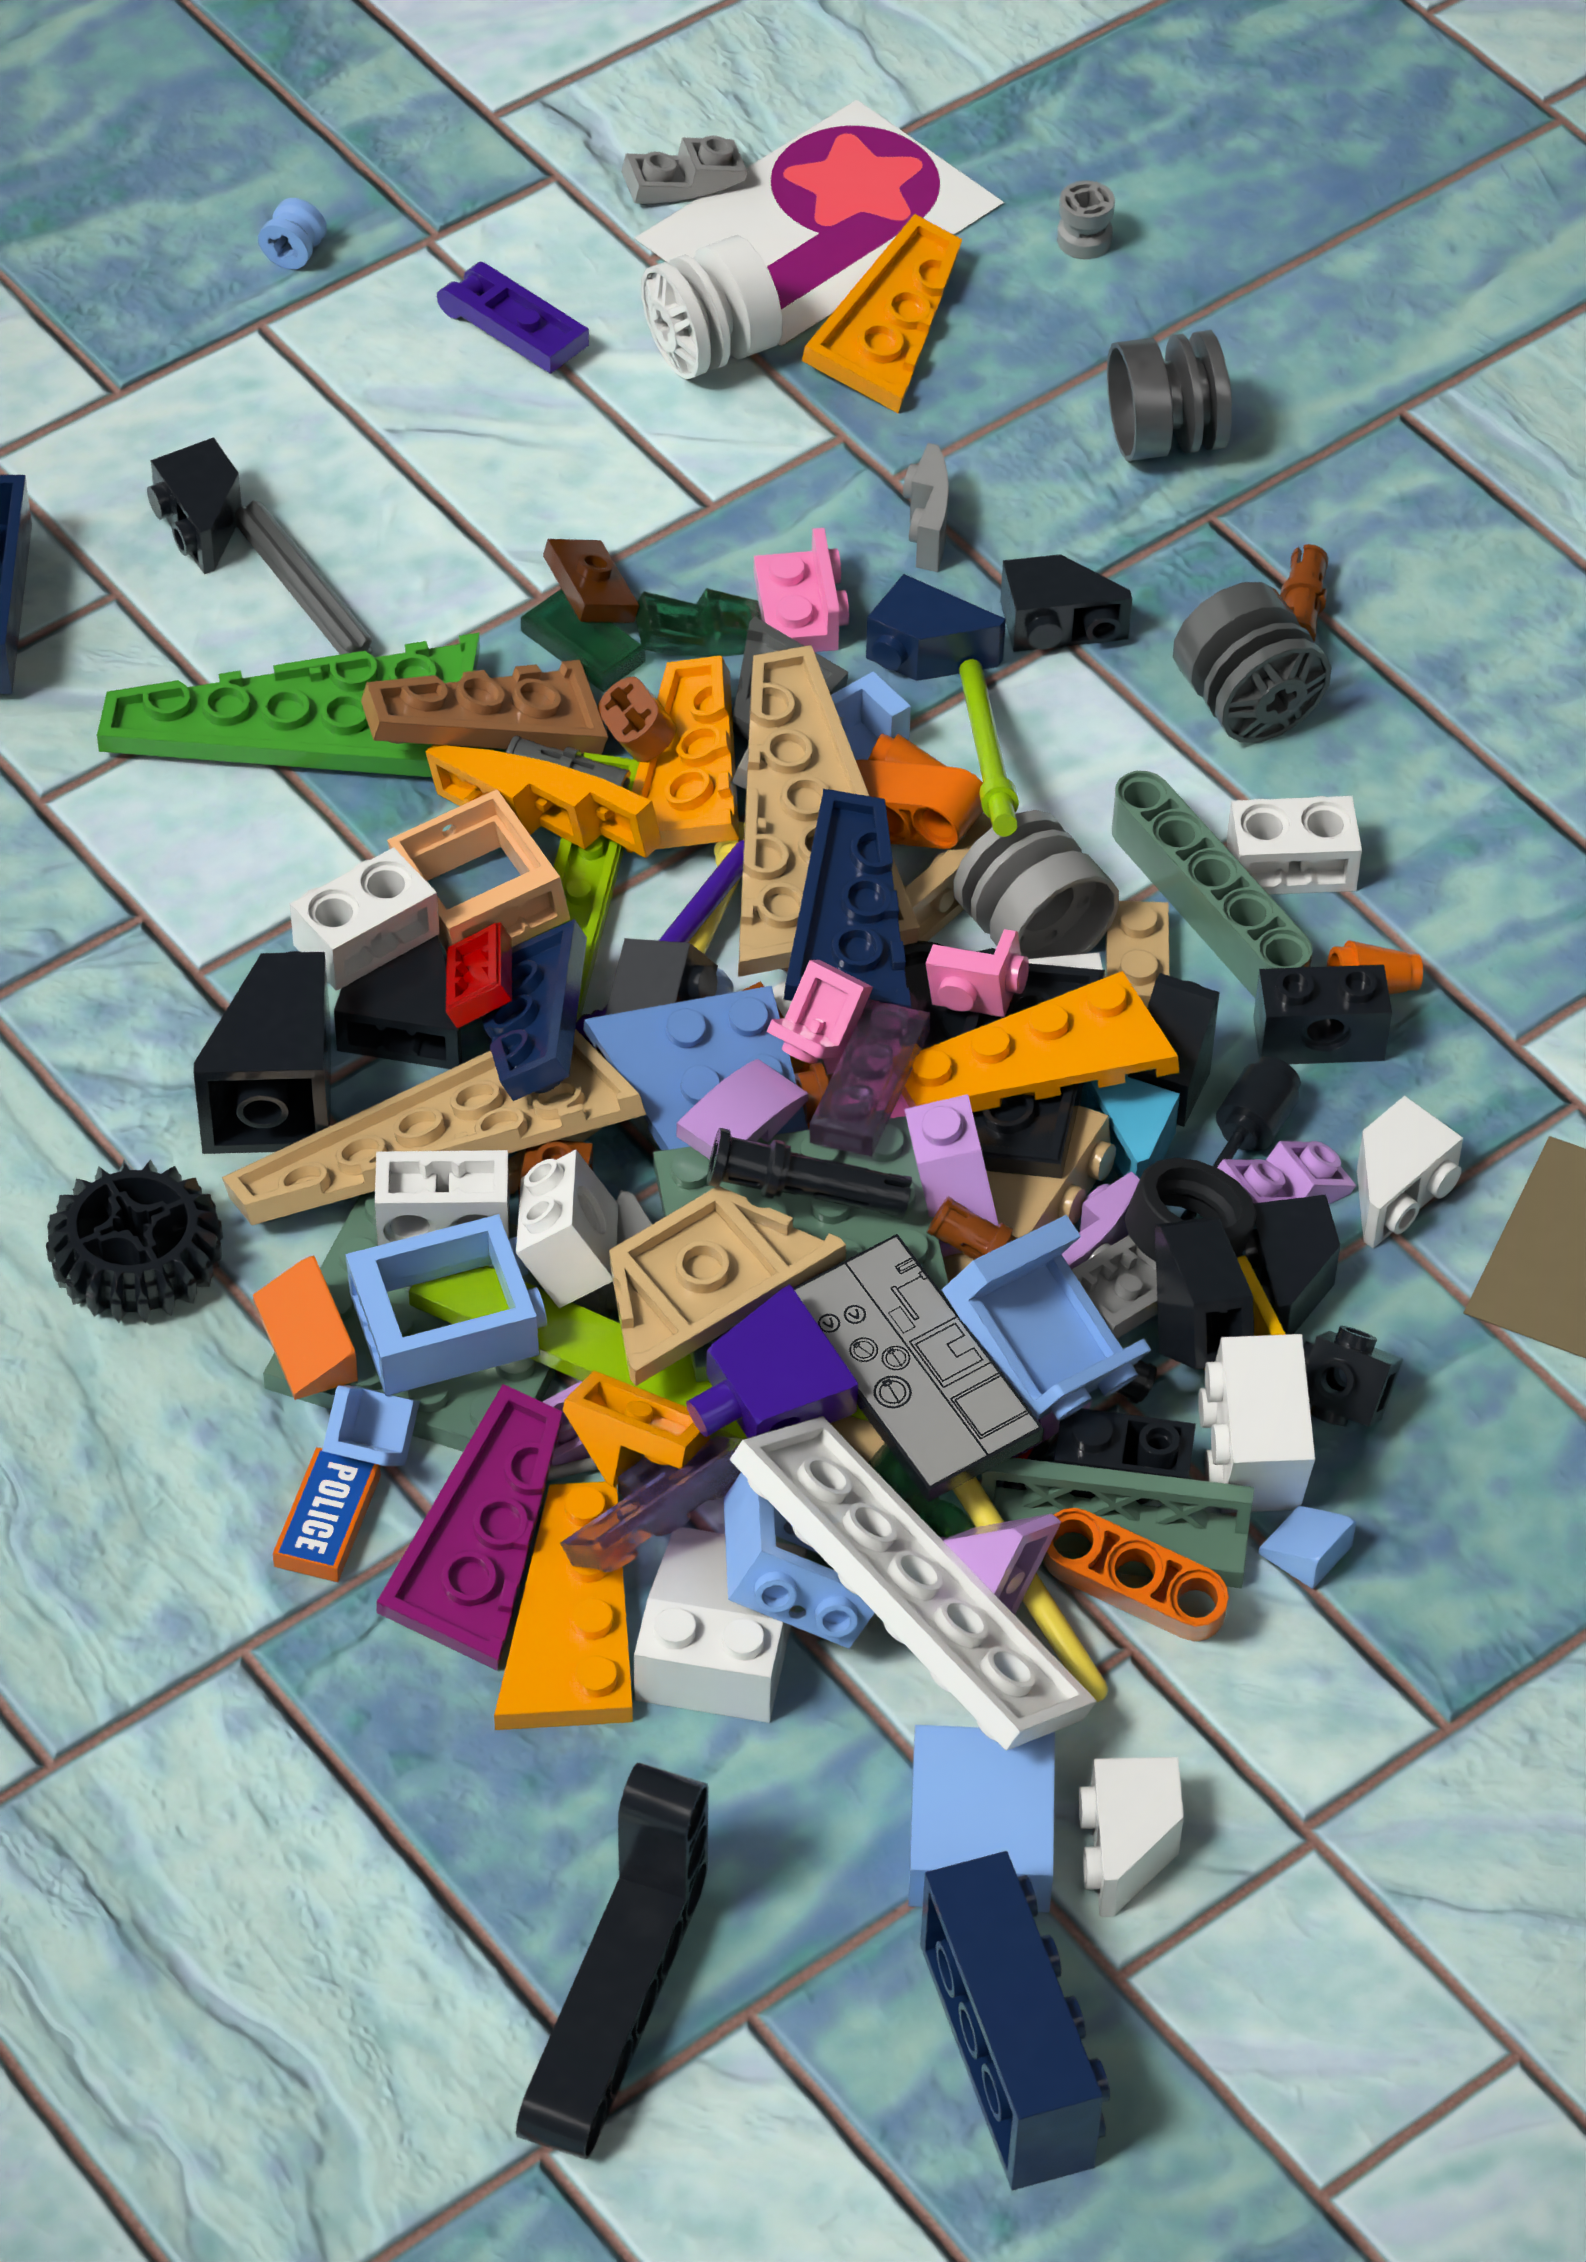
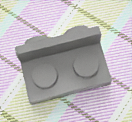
[1071,1235,1158,1339]

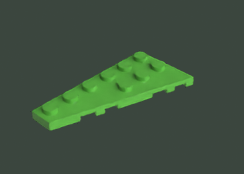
[97,633,480,777]

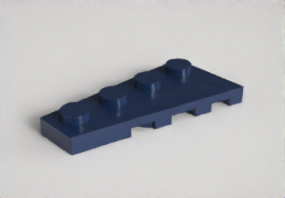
[783,789,911,1021]
[482,919,587,1101]

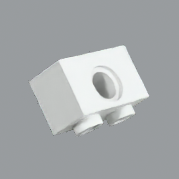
[516,1150,618,1308]

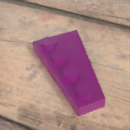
[376,1384,562,1671]

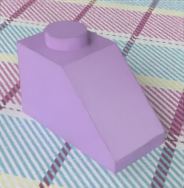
[904,1094,999,1257]
[940,1514,1062,1615]

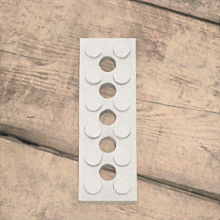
[729,1416,1097,1751]

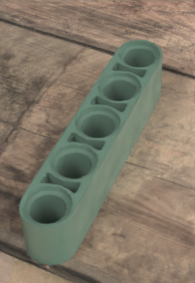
[1112,771,1312,999]

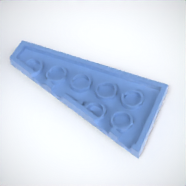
[583,986,809,1151]

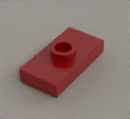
[446,922,512,1029]

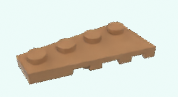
[361,660,608,755]

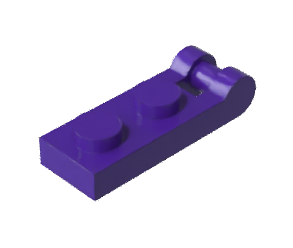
[436,262,589,374]

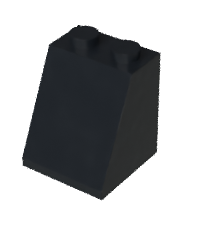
[193,951,331,1154]

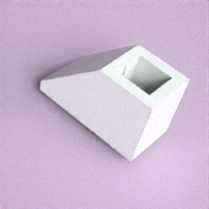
[1357,1095,1463,1249]
[1079,1757,1184,1917]

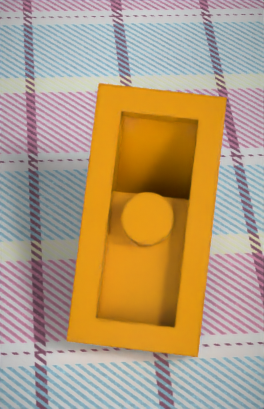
[563,1371,710,1488]

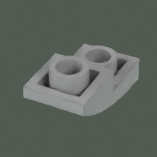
[621,136,748,204]
[903,443,949,572]

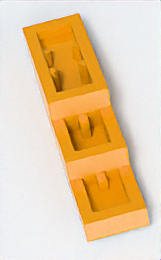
[425,744,662,858]

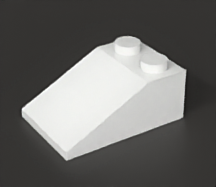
[634,1526,807,1723]

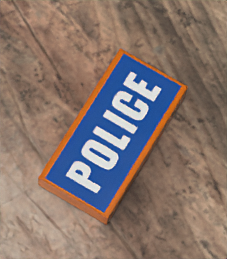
[273,1447,381,1582]

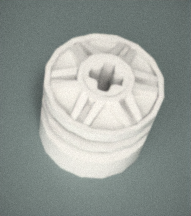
[641,235,783,379]

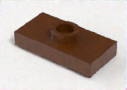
[543,539,639,623]

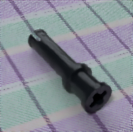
[707,1128,912,1218]

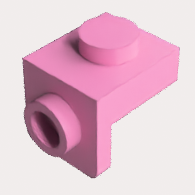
[925,929,1029,1017]
[767,960,873,1064]

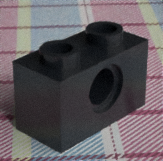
[1253,965,1392,1064]

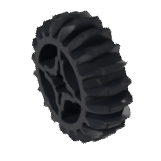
[46,1159,223,1323]

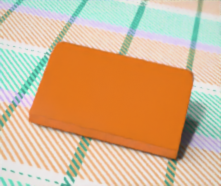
[253,1255,358,1400]

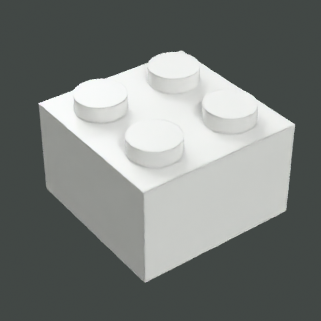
[1198,1334,1315,1513]

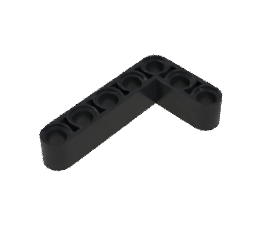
[516,1762,708,2160]

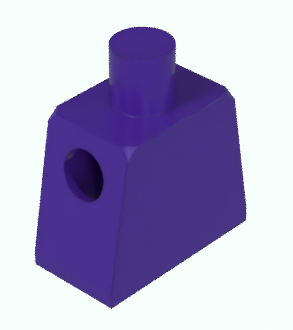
[686,1284,859,1438]

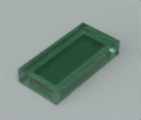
[521,589,645,692]

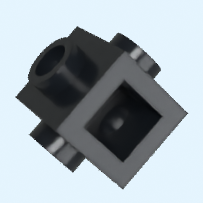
[1303,1326,1403,1427]

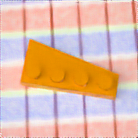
[802,214,962,414]
[625,655,740,853]
[890,971,1179,1112]
[494,1481,633,1730]

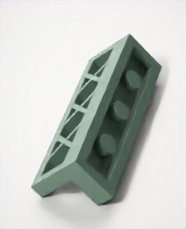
[981,1457,1254,1589]

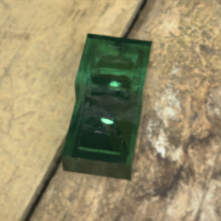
[636,588,762,657]

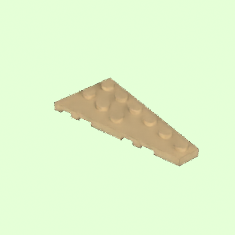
[738,645,920,977]
[222,1029,646,1225]

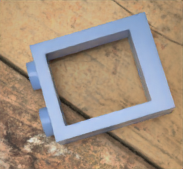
[346,1214,547,1396]
[724,1472,874,1649]

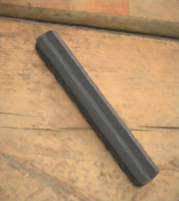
[235,501,372,654]

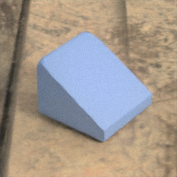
[1258,1505,1356,1589]

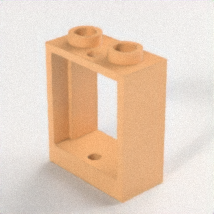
[387,789,571,952]

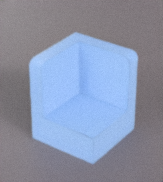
[831,671,911,760]
[322,1385,420,1466]

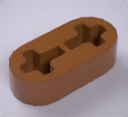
[598,677,676,762]

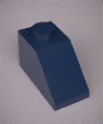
[866,574,1006,681]

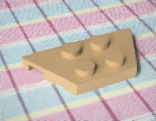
[609,1186,846,1386]

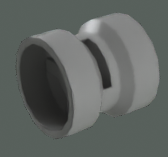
[1057,181,1115,260]

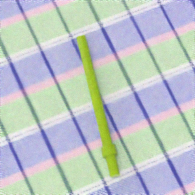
[959,659,1019,837]

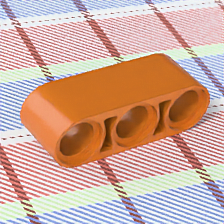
[856,759,983,849]
[1043,1508,1228,1641]

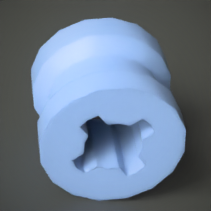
[258,198,327,269]

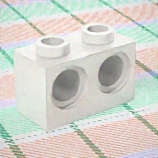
[1226,796,1362,895]
[290,847,440,991]
[375,1150,510,1246]

